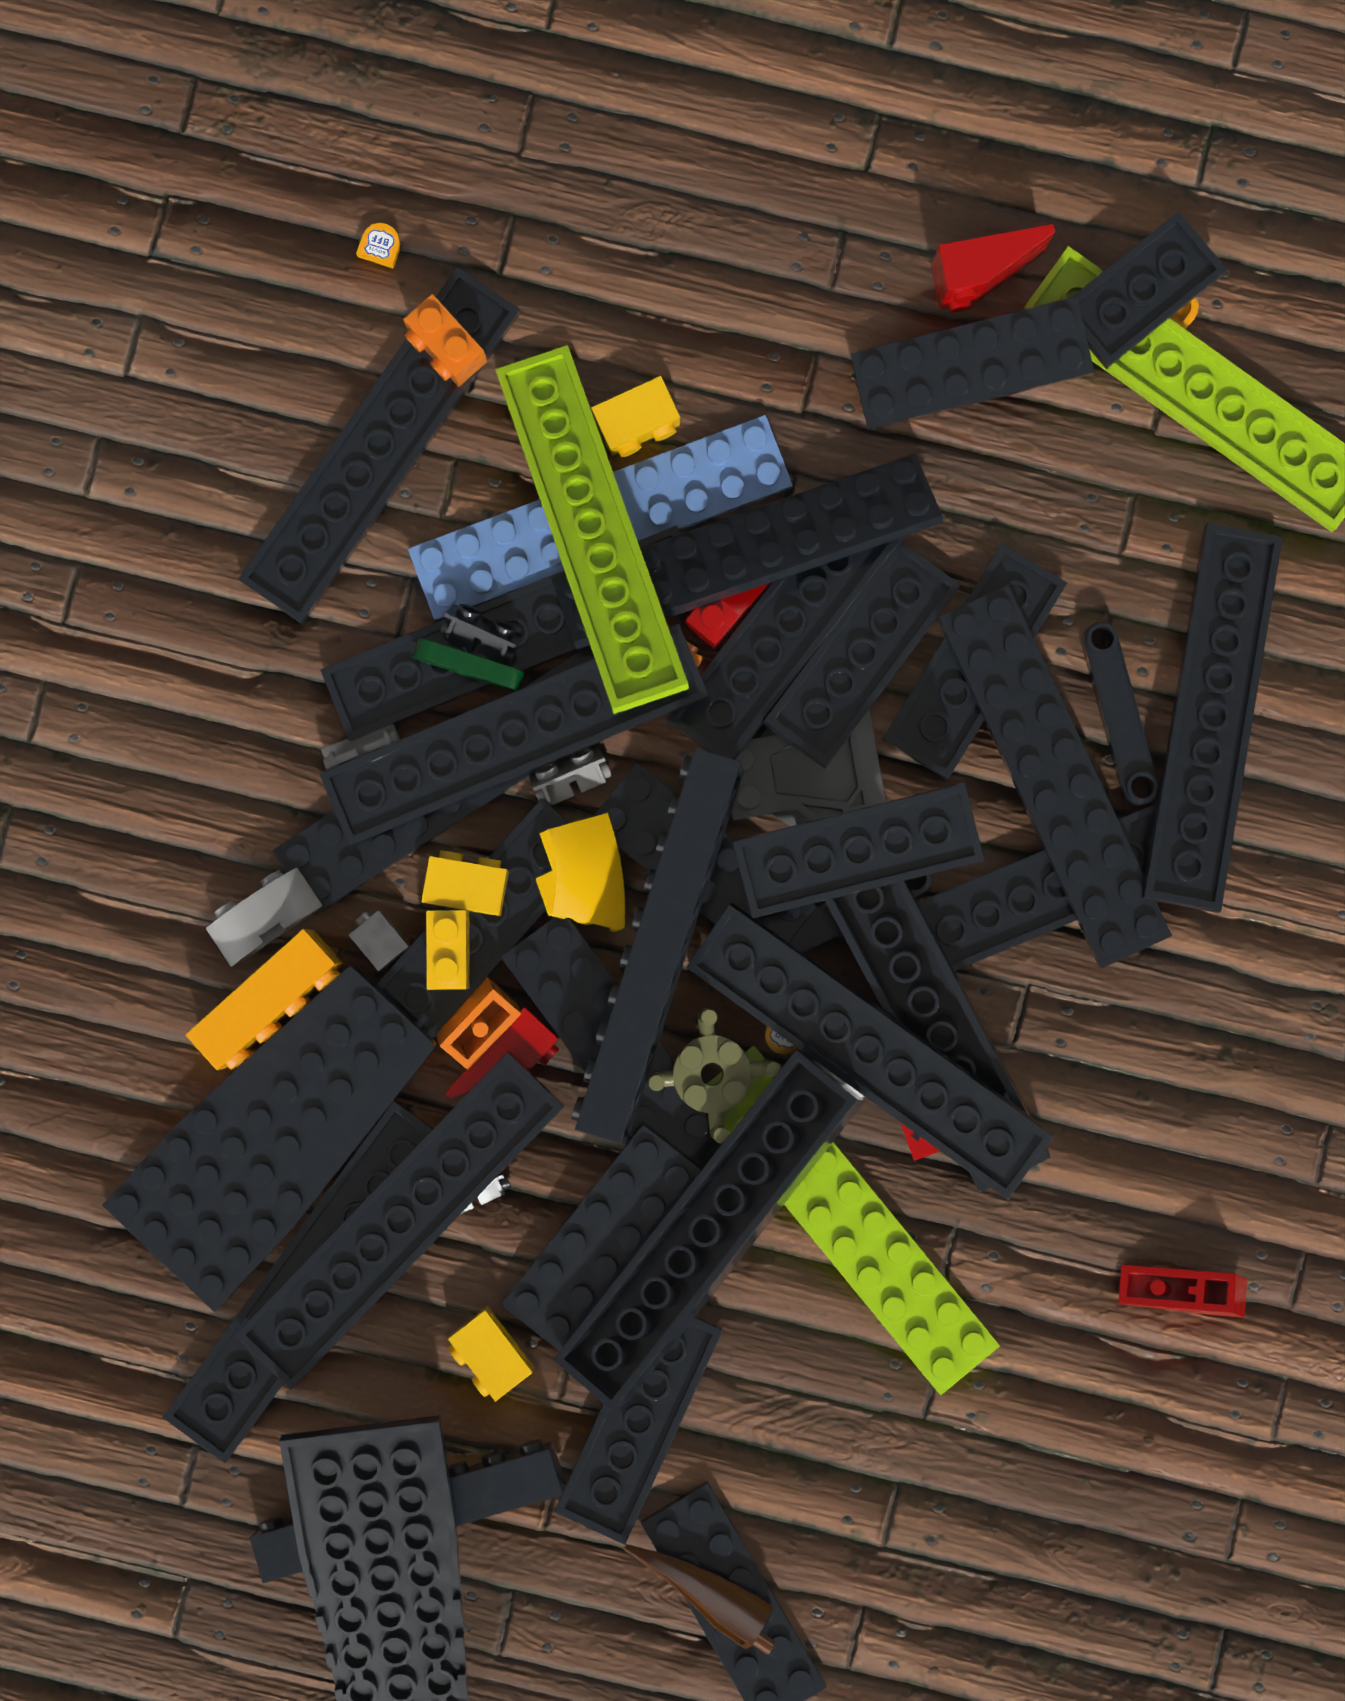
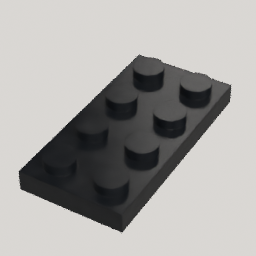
[1073,211,1228,370]

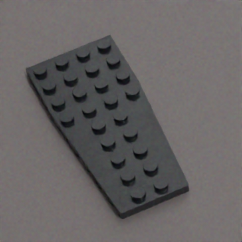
[102,965,437,1312]
[279,1415,469,1701]

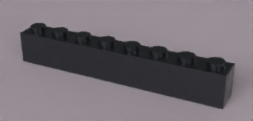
[249,1439,567,1583]

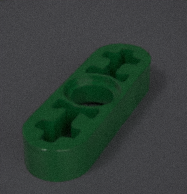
[412,638,525,692]

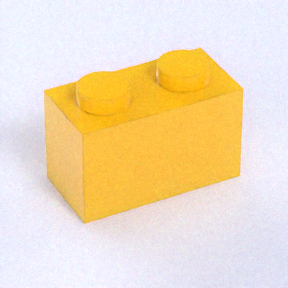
[591,376,680,457]
[421,850,509,916]
[426,910,470,990]
[448,1305,534,1402]

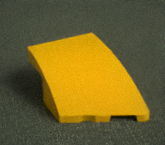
[535,813,625,932]

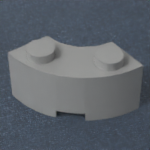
[206,867,322,967]

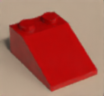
[931,224,1055,313]

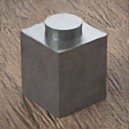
[349,910,411,971]

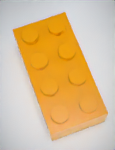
[185,929,344,1070]

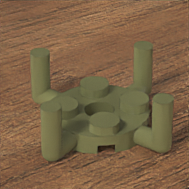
[646,1008,781,1144]

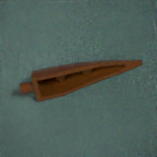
[623,1544,776,1655]

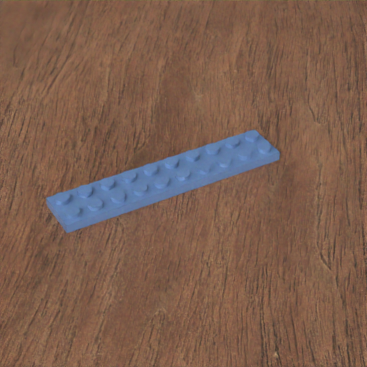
[408,415,793,622]

